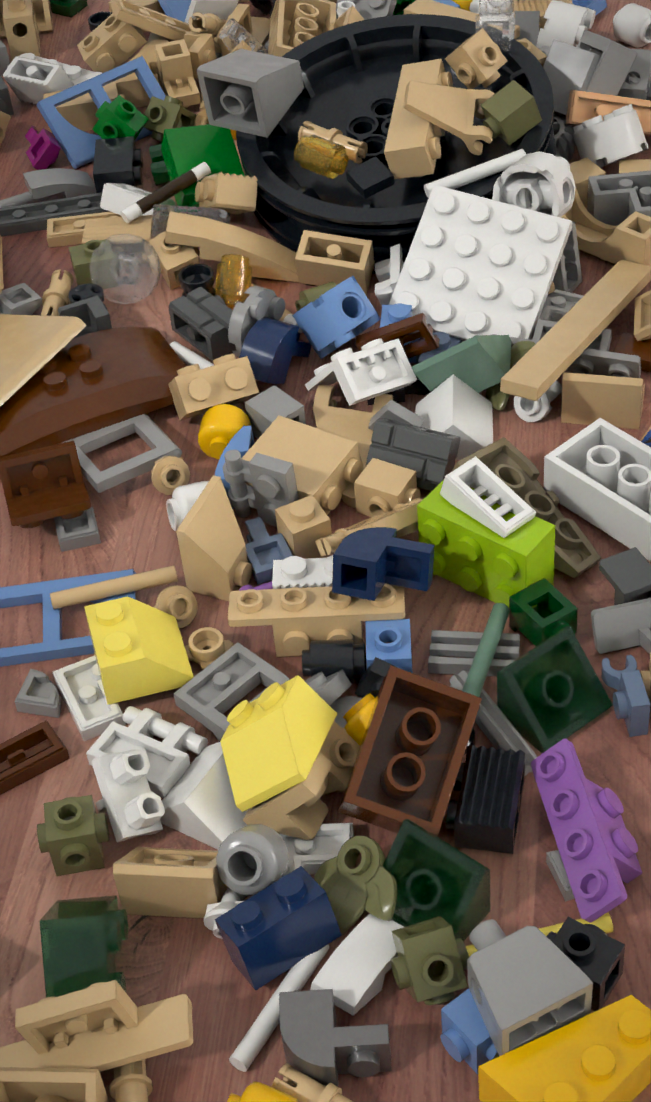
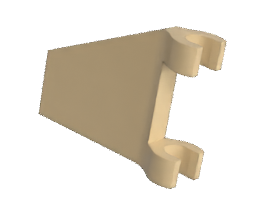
[403,81,495,155]
[313,384,393,470]

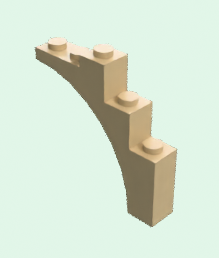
[43,32,173,133]

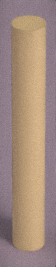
[50,565,178,610]

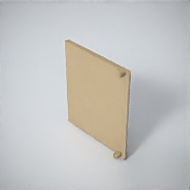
[0,314,86,407]

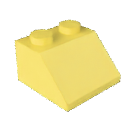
[84,596,194,705]
[220,675,338,812]

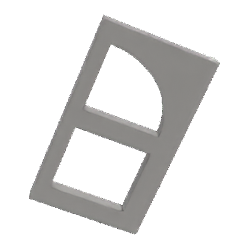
[58,414,182,493]

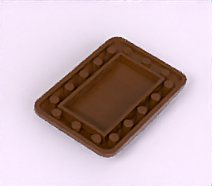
[0,327,186,457]

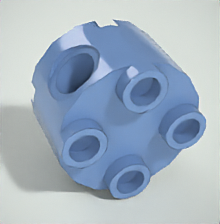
[292,276,381,359]

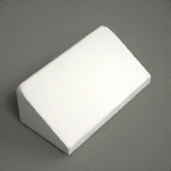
[100,183,175,223]

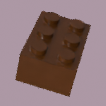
[338,665,482,845]

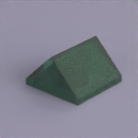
[497,626,613,753]
[383,819,491,942]

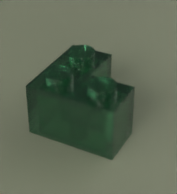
[39,895,128,998]

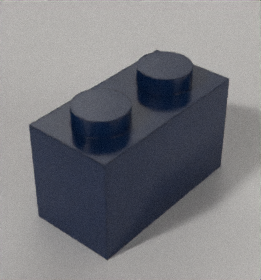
[215,866,342,990]

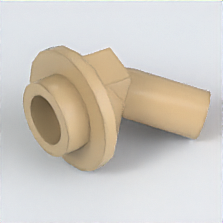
[151,456,190,495]

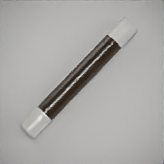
[120,162,211,223]

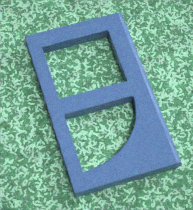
[36,56,166,169]
[0,569,137,667]

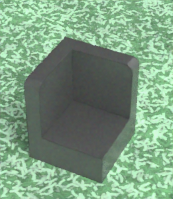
[58,295,112,339]
[599,547,651,605]

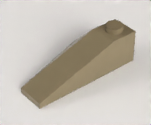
[451,437,601,578]

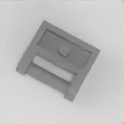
[173,642,290,742]

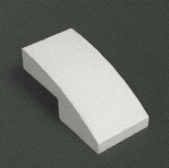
[310,914,404,1016]

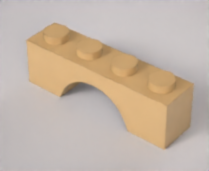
[561,189,651,266]

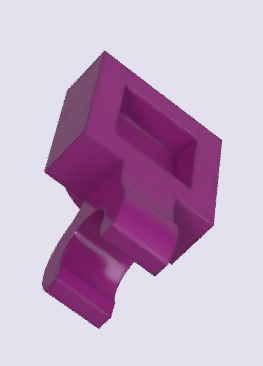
[25,125,61,170]

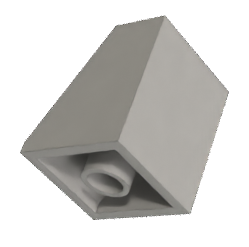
[196,49,304,138]

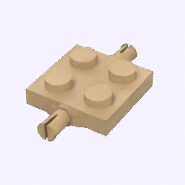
[315,498,422,556]

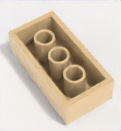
[268,0,336,57]

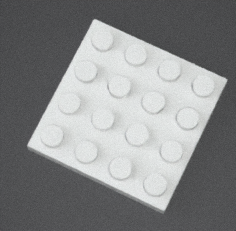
[389,185,572,341]

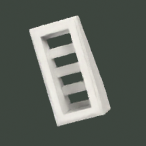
[440,456,536,538]

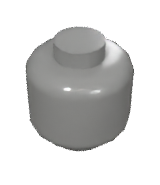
[216,824,288,895]

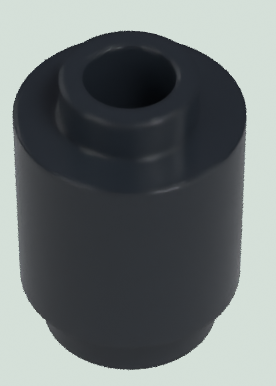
[302,639,366,684]

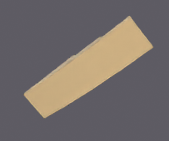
[165,211,299,282]

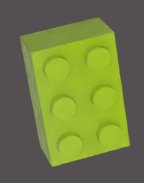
[417,480,555,608]

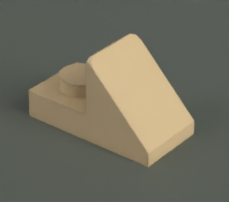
[243,751,333,840]

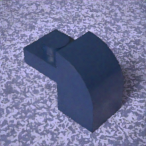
[239,317,312,384]
[332,527,435,601]

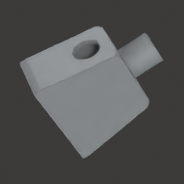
[467,919,593,1056]

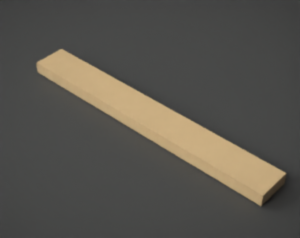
[500,259,651,401]

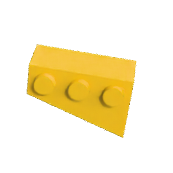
[478,995,651,1102]

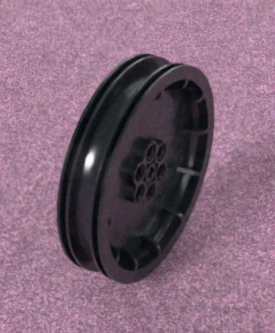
[236,14,556,274]

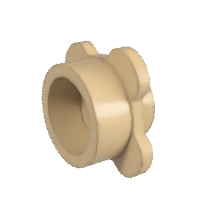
[184,627,233,670]

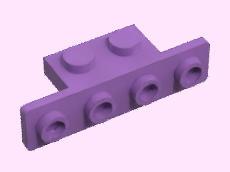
[531,739,642,923]

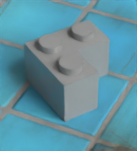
[587,171,651,226]

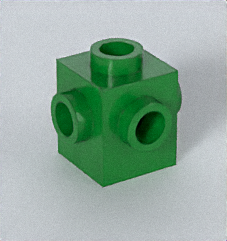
[92,95,149,141]

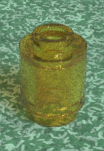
[294,134,349,179]
[214,254,252,309]

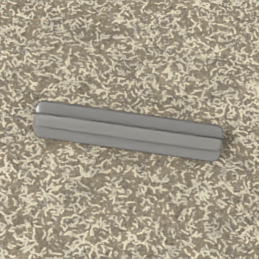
[449,670,538,776]

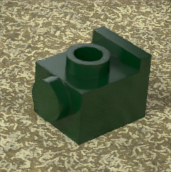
[509,578,578,652]

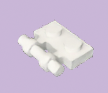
[86,706,208,798]

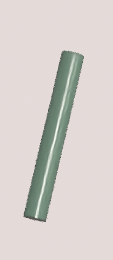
[462,603,510,697]

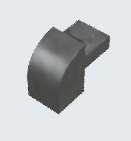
[279,989,392,1086]

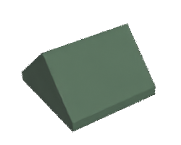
[412,335,511,393]

